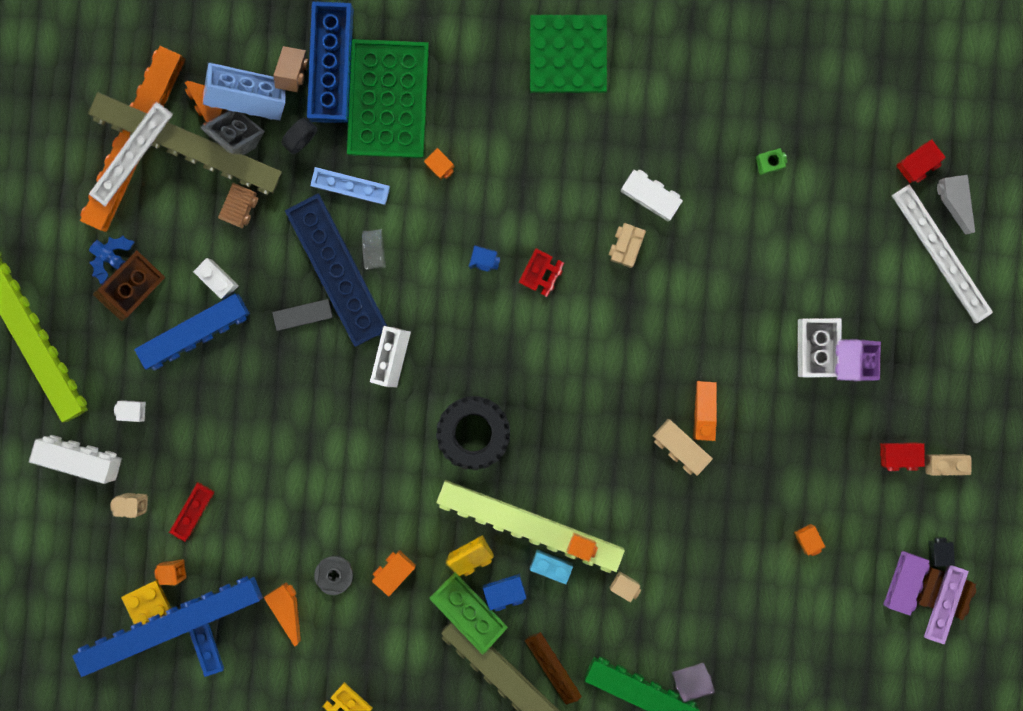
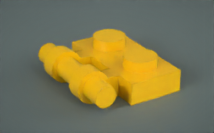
[322,682,372,711]

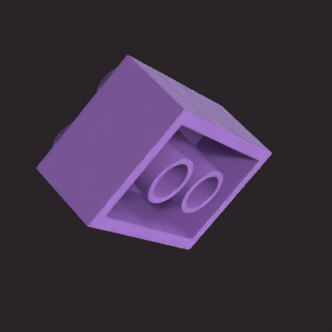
[835,340,881,380]

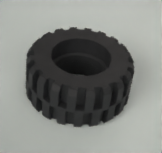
[436,396,510,471]

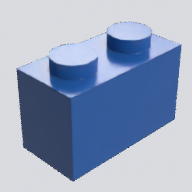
[483,574,527,611]

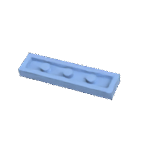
[310,167,390,205]

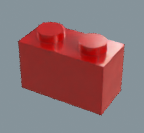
[896,139,946,183]
[880,442,925,471]

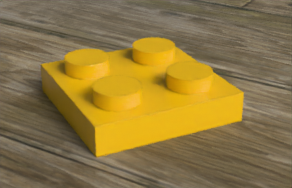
[121,580,171,624]

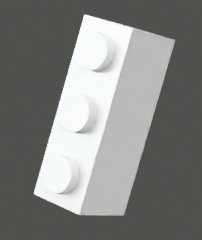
[620,170,683,222]
[370,326,411,387]

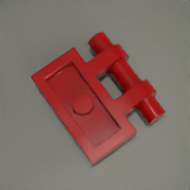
[518,248,565,297]

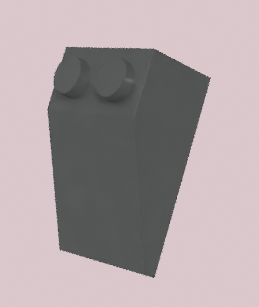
[201,111,265,154]

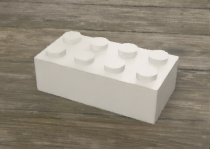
[29,435,122,484]

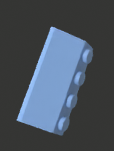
[203,63,285,121]

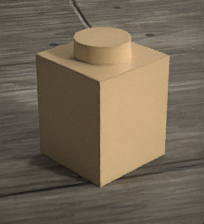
[609,571,641,602]

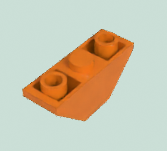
[185,81,227,125]

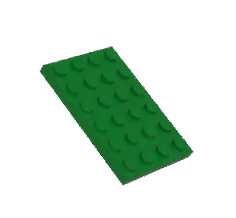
[347,39,429,158]

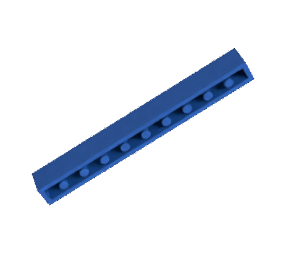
[72,576,263,677]

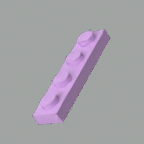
[924,566,969,644]

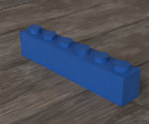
[134,294,250,371]

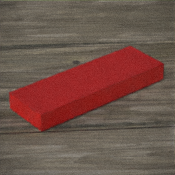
[169,482,215,542]

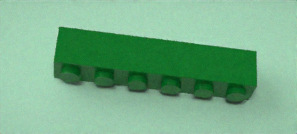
[584,656,700,711]

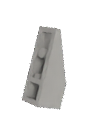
[937,175,975,235]

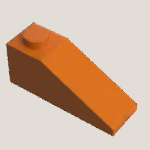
[693,381,717,441]
[264,582,301,646]

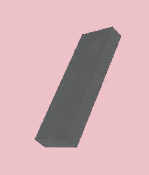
[272,299,333,331]

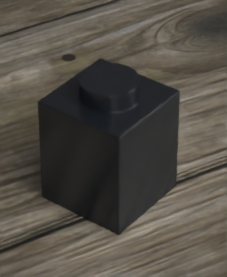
[928,537,955,567]

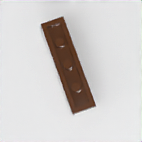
[524,632,582,705]

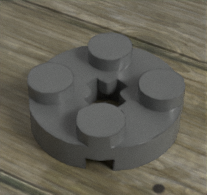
[314,556,354,595]

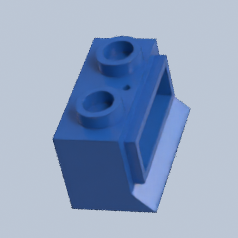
[469,246,500,272]

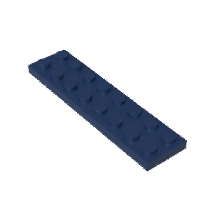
[285,193,387,347]

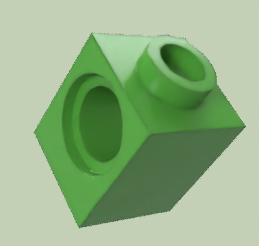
[755,148,787,176]

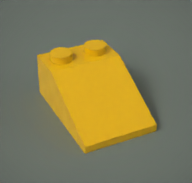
[446,535,494,576]

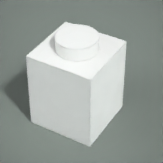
[114,400,146,422]

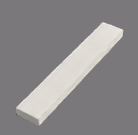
[89,102,173,206]

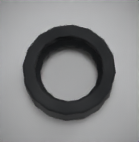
[281,118,317,154]

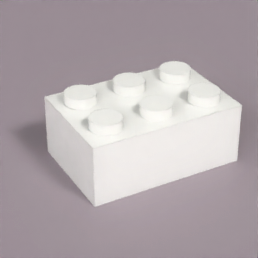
[798,319,842,377]

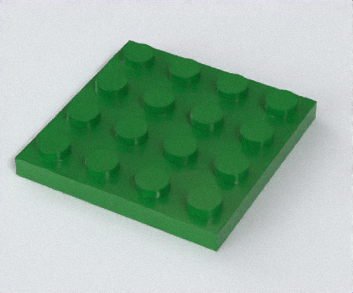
[530,15,607,93]

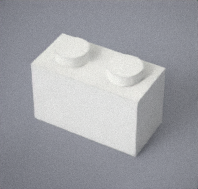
[193,258,239,299]

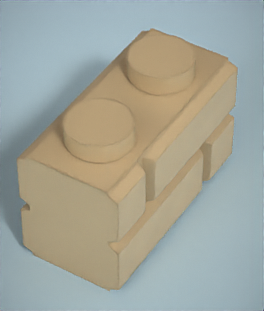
[608,223,646,268]
[925,454,971,475]
[111,493,148,518]

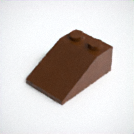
[93,251,165,321]

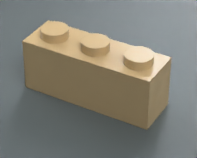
[653,419,713,476]

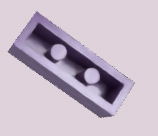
[883,551,930,616]

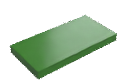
[429,572,508,655]

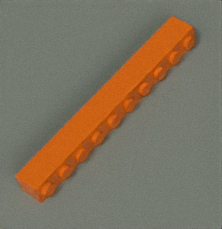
[80,46,185,232]

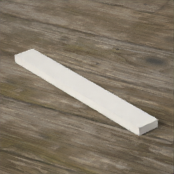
[892,184,993,323]

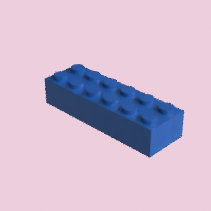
[307,2,354,123]

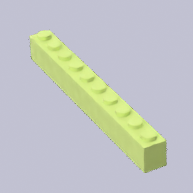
[436,480,625,573]

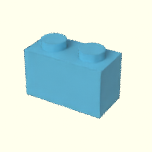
[530,549,573,584]

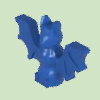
[89,236,135,285]

